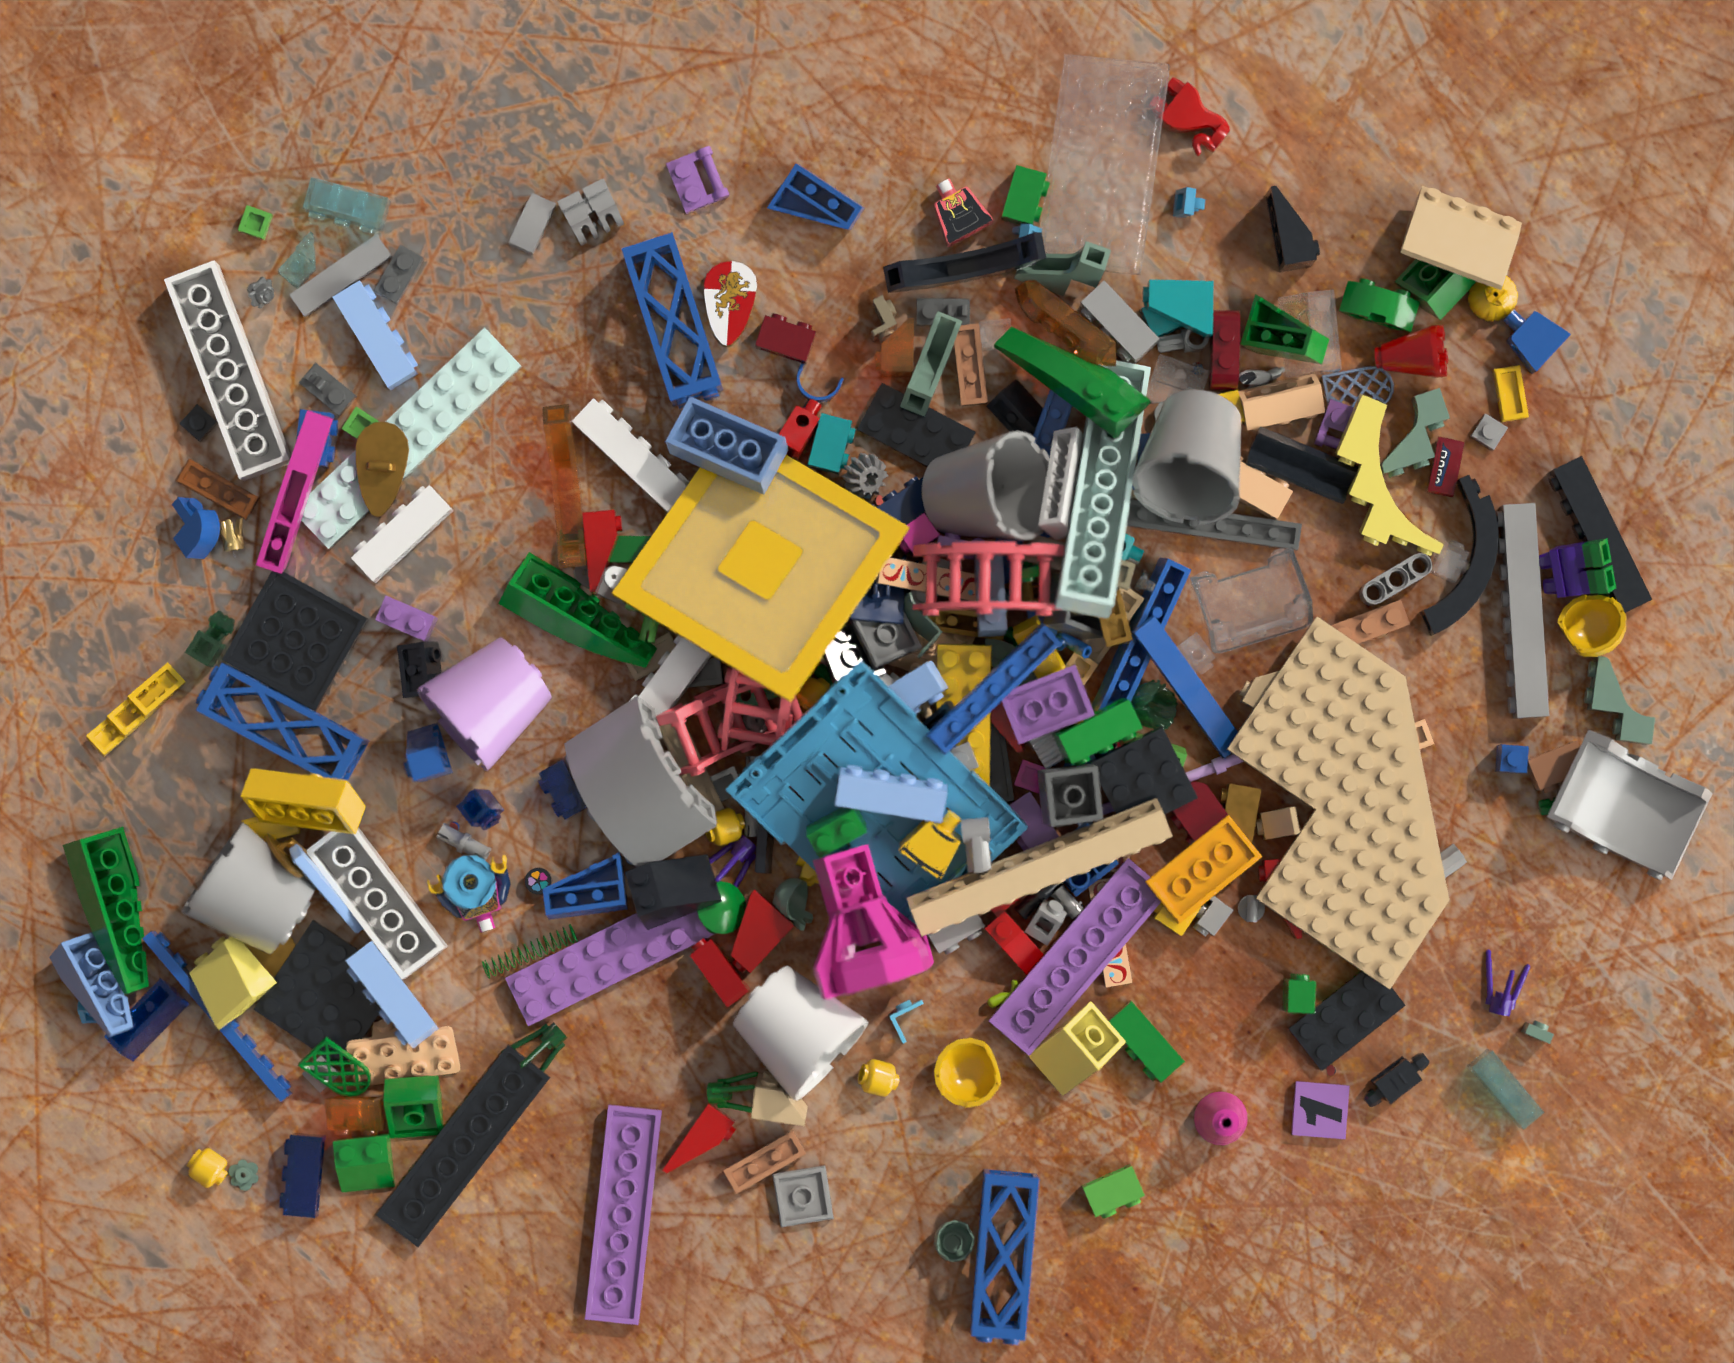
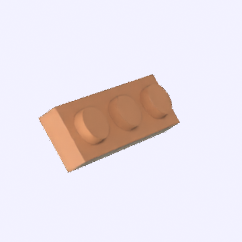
[954,323,988,406]
[1331,600,1410,644]
[723,1130,806,1194]

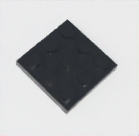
[1090,726,1198,815]

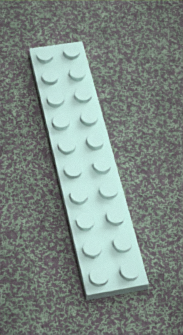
[301,327,522,549]

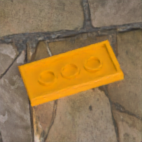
[1145,815,1262,924]

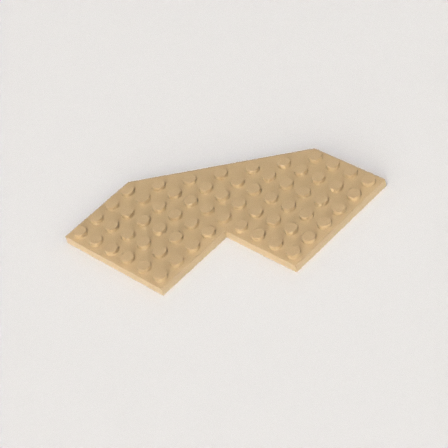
[1226,617,1449,989]

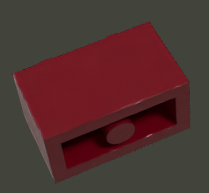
[755,313,816,365]

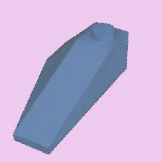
[49,932,133,1037]

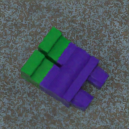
[1539,538,1616,598]

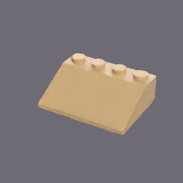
[1400,186,1522,290]

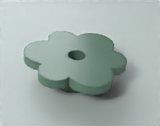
[228,1159,259,1191]

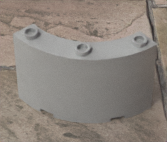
[564,696,717,867]
[1547,730,1713,880]

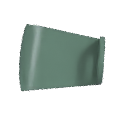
[904,592,942,658]

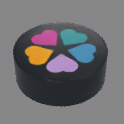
[525,868,552,894]

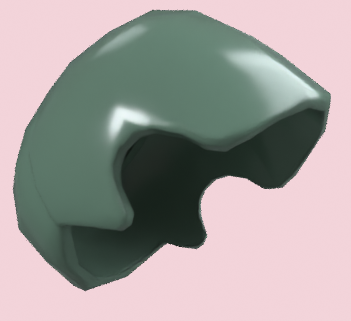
[934,1220,975,1262]

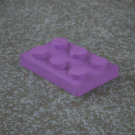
[1002,665,1095,744]

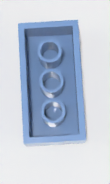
[665,397,788,495]

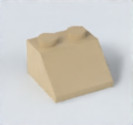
[751,1071,808,1126]

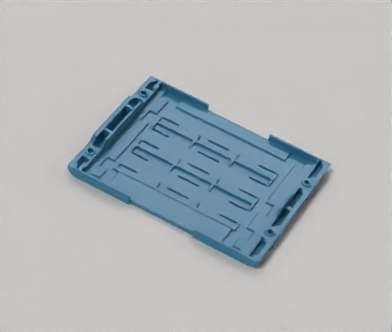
[725,661,1028,925]

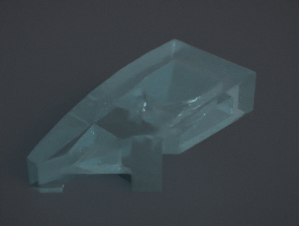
[278,231,316,289]

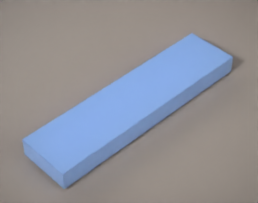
[289,844,363,933]

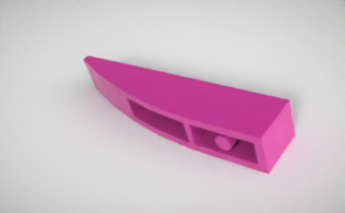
[256,410,333,574]

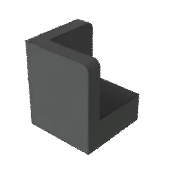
[709,766,739,802]

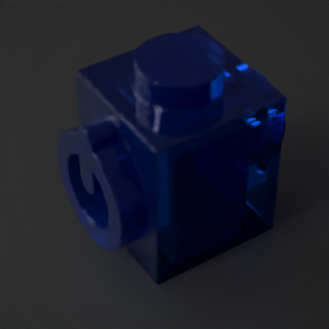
[456,789,504,830]

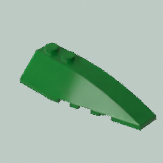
[994,326,1151,439]
[498,552,657,668]
[63,827,149,994]

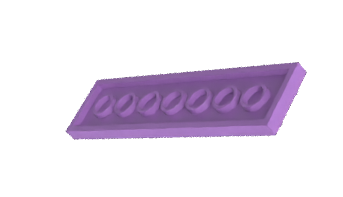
[988,858,1161,1056]
[505,911,714,1026]
[585,1104,662,1325]

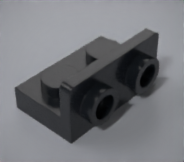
[397,641,442,698]

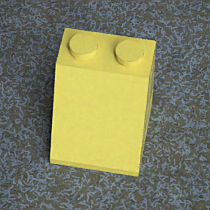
[189,936,277,1030]
[1028,1001,1126,1096]

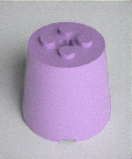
[417,637,552,771]

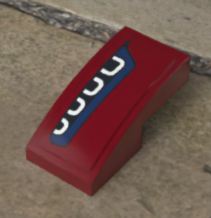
[1427,436,1464,498]

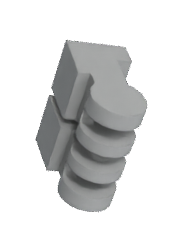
[557,178,624,246]

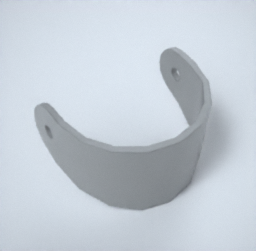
[574,562,628,605]

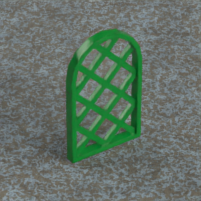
[298,1037,371,1097]

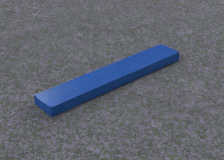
[1132,616,1238,758]
[925,623,1061,755]

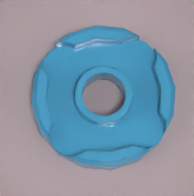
[442,856,496,909]

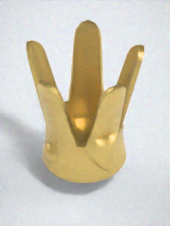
[220,518,244,558]

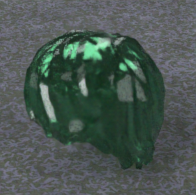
[1131,679,1178,730]

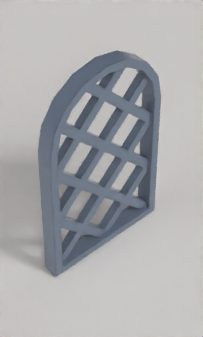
[1322,366,1394,407]

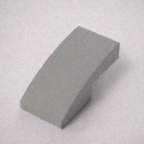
[508,193,556,255]

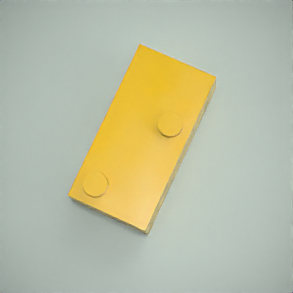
[241,768,366,834]

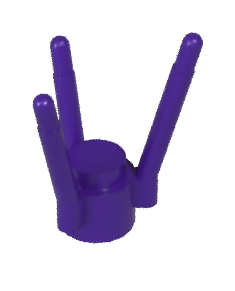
[709,835,756,888]
[1485,949,1530,1016]

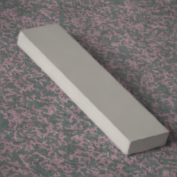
[289,234,392,317]

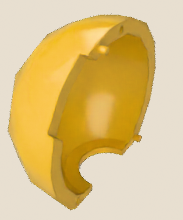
[1558,594,1626,657]
[934,1038,1001,1108]

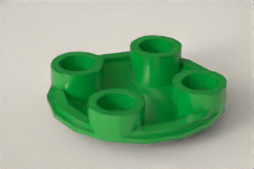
[697,881,747,934]

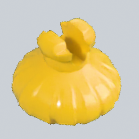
[1468,275,1518,322]

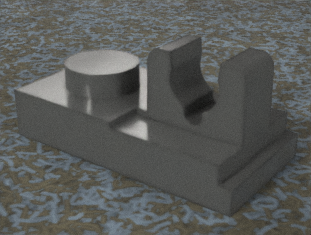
[917,298,970,326]
[299,362,357,416]

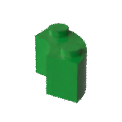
[1339,278,1420,332]

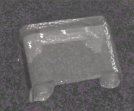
[1190,547,1313,653]

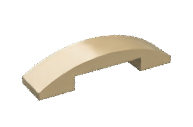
[1065,588,1145,685]

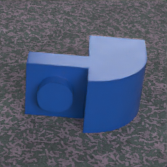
[172,497,220,559]

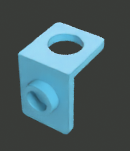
[889,999,924,1044]

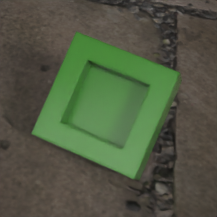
[238,205,273,240]
[342,407,379,439]

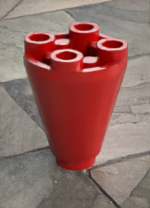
[1375,325,1448,378]

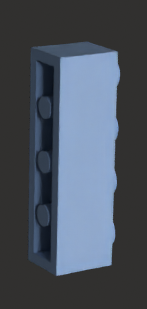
[333,280,418,390]
[858,661,948,735]
[835,765,947,823]
[346,941,439,1048]

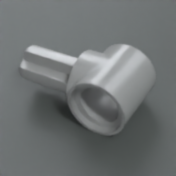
[1157,328,1209,353]

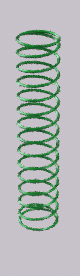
[482,924,578,979]

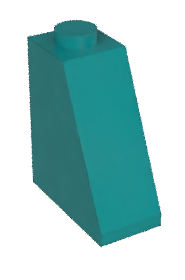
[1142,279,1214,338]

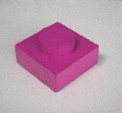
[1014,760,1046,794]

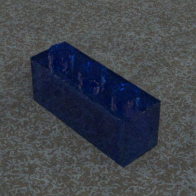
[104,978,190,1061]
[279,1133,326,1218]

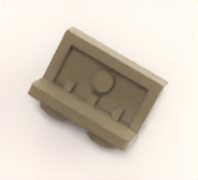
[871,295,897,343]

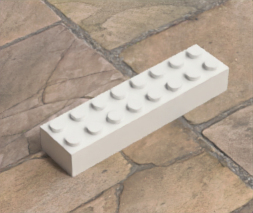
[164,261,291,481]

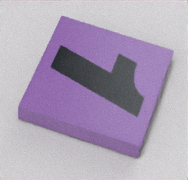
[1291,1081,1349,1139]

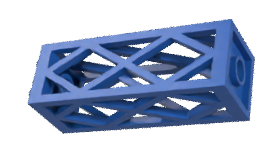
[622,232,723,409]
[196,663,370,781]
[970,1169,1039,1345]

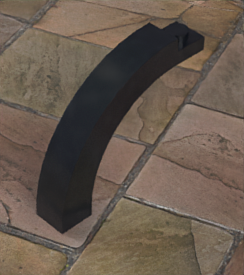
[883,232,1046,293]
[1420,475,1498,636]

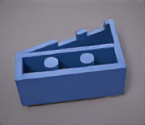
[767,163,865,230]
[404,722,453,782]
[543,852,628,920]

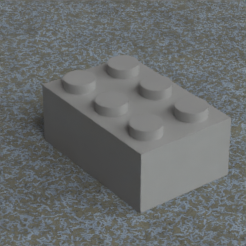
[1078,280,1159,364]

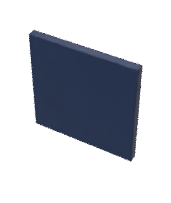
[850,577,904,624]

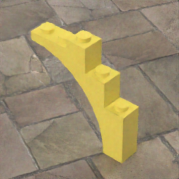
[1335,394,1444,556]

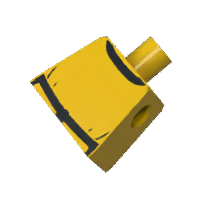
[899,811,961,880]

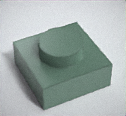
[1521,1020,1554,1044]

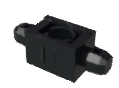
[1363,1053,1430,1107]

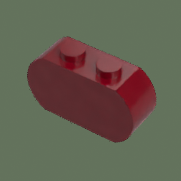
[1209,310,1240,390]
[1170,782,1228,846]

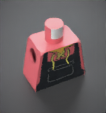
[934,179,993,248]

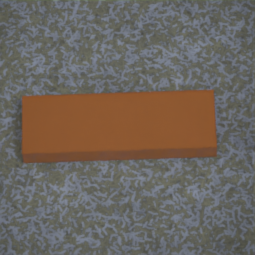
[176,459,259,521]

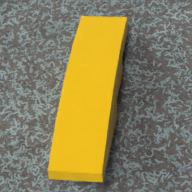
[86,662,186,757]

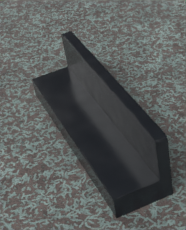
[986,380,1043,436]
[1246,426,1358,504]

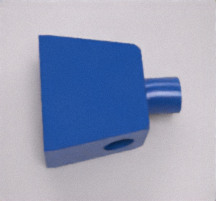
[1503,310,1571,374]

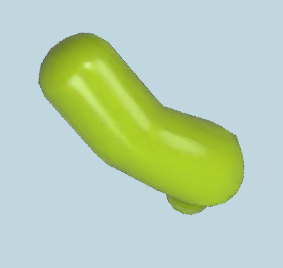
[987,980,1018,1008]

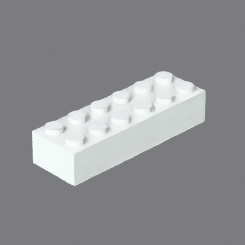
[307,827,448,980]

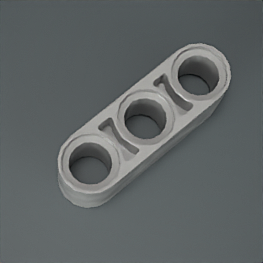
[1359,553,1432,606]

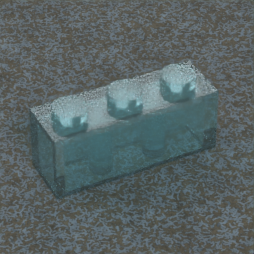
[303,177,391,234]
[1468,1049,1544,1130]

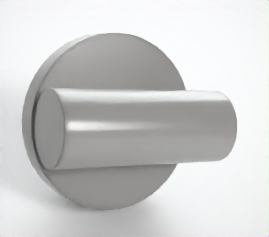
[1238,895,1265,922]

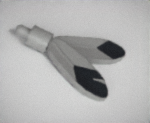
[1239,367,1285,389]

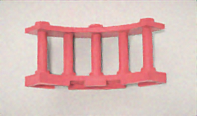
[912,542,1064,616]
[718,667,796,751]
[656,683,803,777]

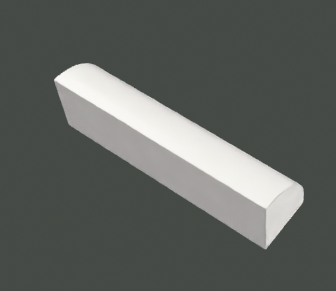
[1039,427,1083,540]

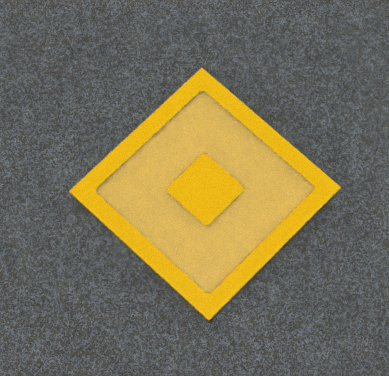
[612,455,910,703]

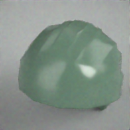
[773,878,813,931]

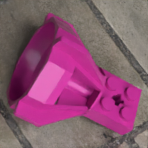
[813,844,934,1000]

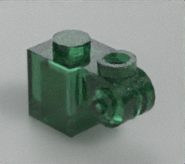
[185,610,235,668]

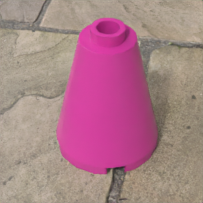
[1194,1092,1248,1145]

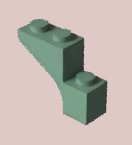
[1014,241,1111,297]
[900,311,962,417]
[1380,388,1450,478]
[1584,656,1655,745]

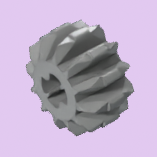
[841,453,889,499]

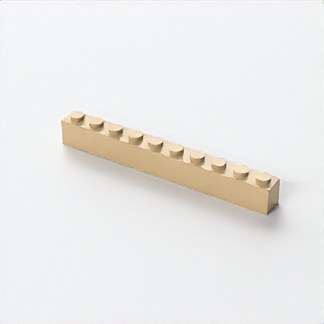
[907,798,1172,936]

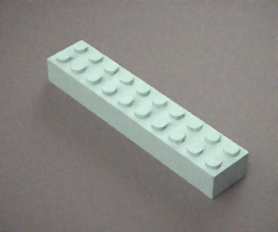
[1055,357,1151,619]

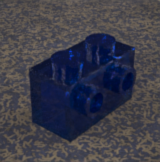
[538,760,587,820]

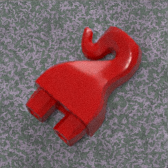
[1149,77,1230,156]

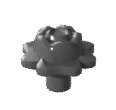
[247,277,275,309]

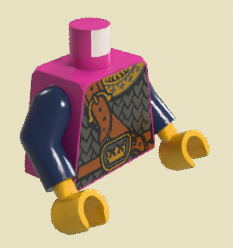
[427,855,511,933]

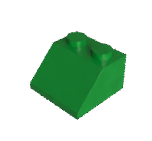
[1394,259,1476,320]
[383,1075,444,1139]
[333,1133,395,1193]

